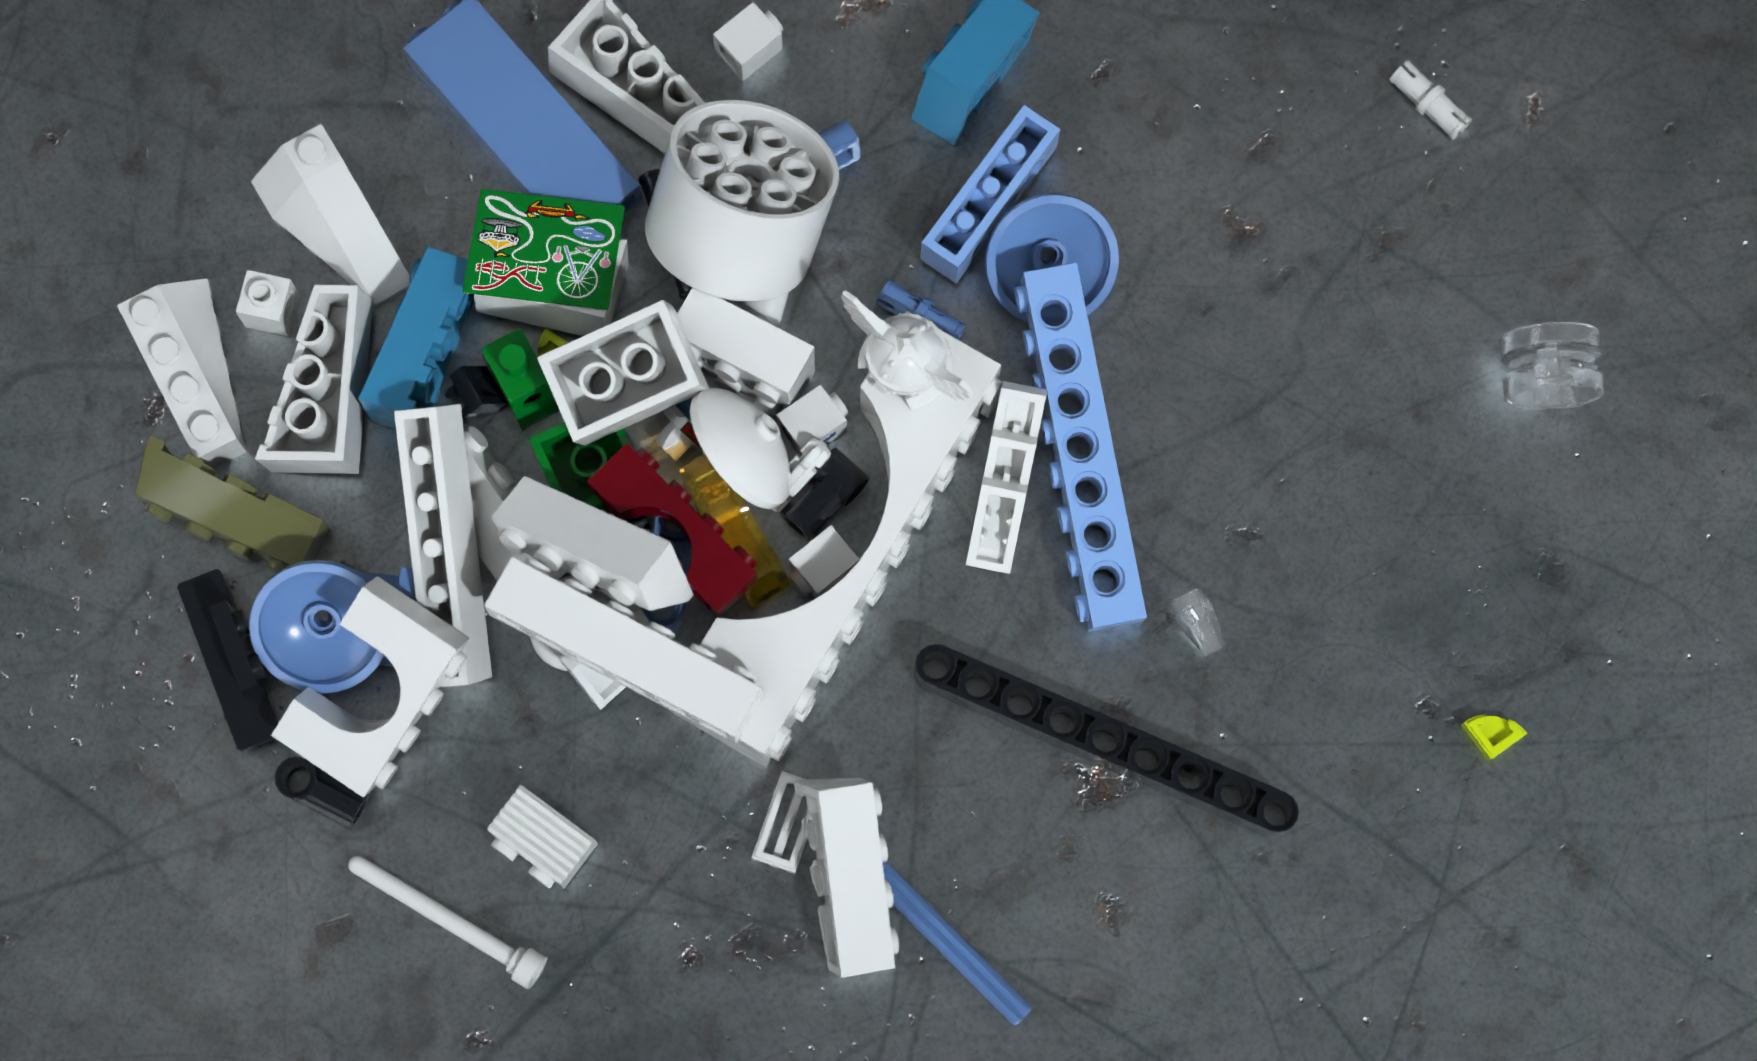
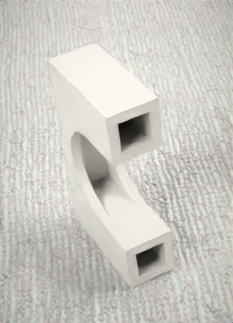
[271,576,470,798]

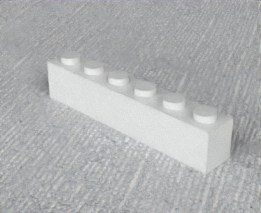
[394,404,492,687]
[484,557,763,744]

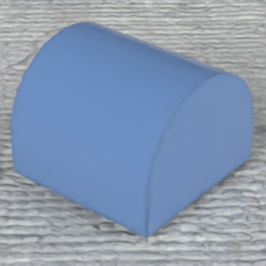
[818,119,861,170]

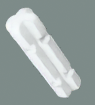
[769,438,831,513]

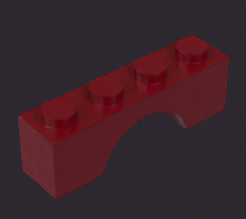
[587,443,757,618]

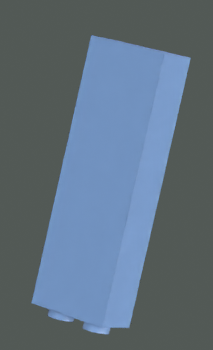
[403,0,643,214]

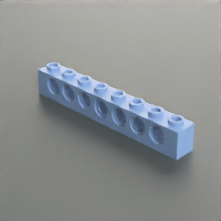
[1015,263,1147,632]

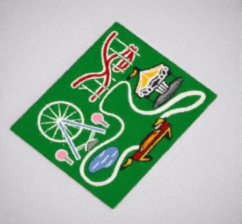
[462,189,625,310]

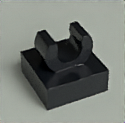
[445,366,507,419]

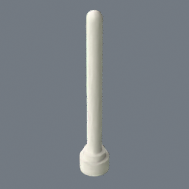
[348,855,547,990]

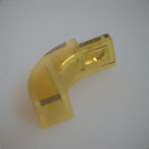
[679,455,790,607]

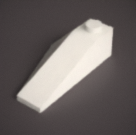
[251,124,410,307]

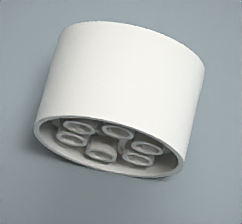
[645,100,839,301]

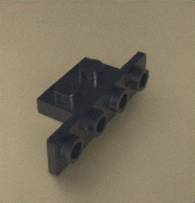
[177,569,278,752]

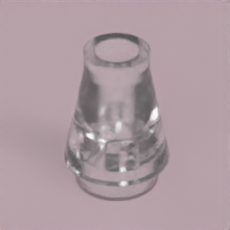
[1169,586,1227,657]

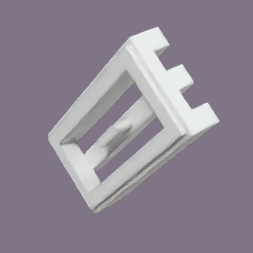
[751,771,809,874]

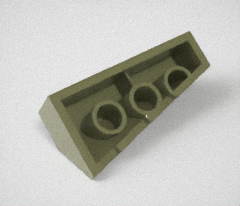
[135,435,331,573]

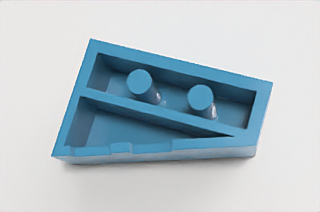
[911,0,1040,147]

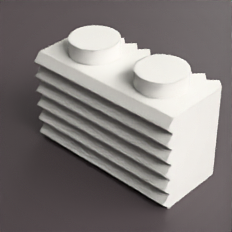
[487,785,598,889]

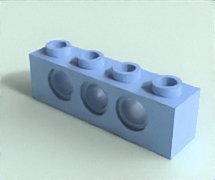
[920,105,1060,283]

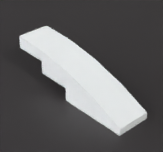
[966,381,1047,574]

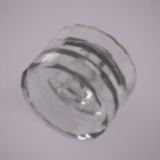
[1500,322,1605,410]

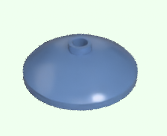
[985,193,1119,326]
[249,560,384,693]

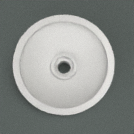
[690,387,791,509]

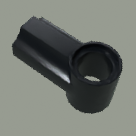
[780,448,870,541]
[275,757,370,830]

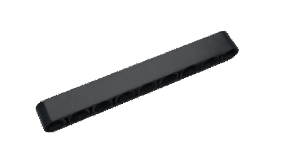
[914,644,1299,838]

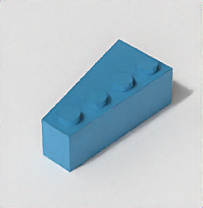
[358,247,474,430]

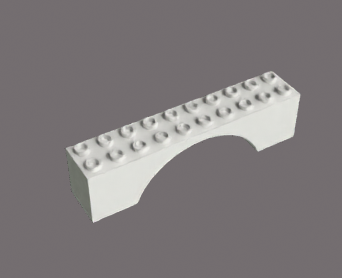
[672,311,1002,768]

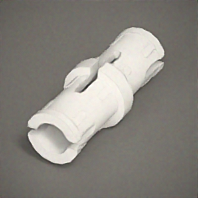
[1389,60,1472,140]

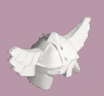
[841,290,974,410]

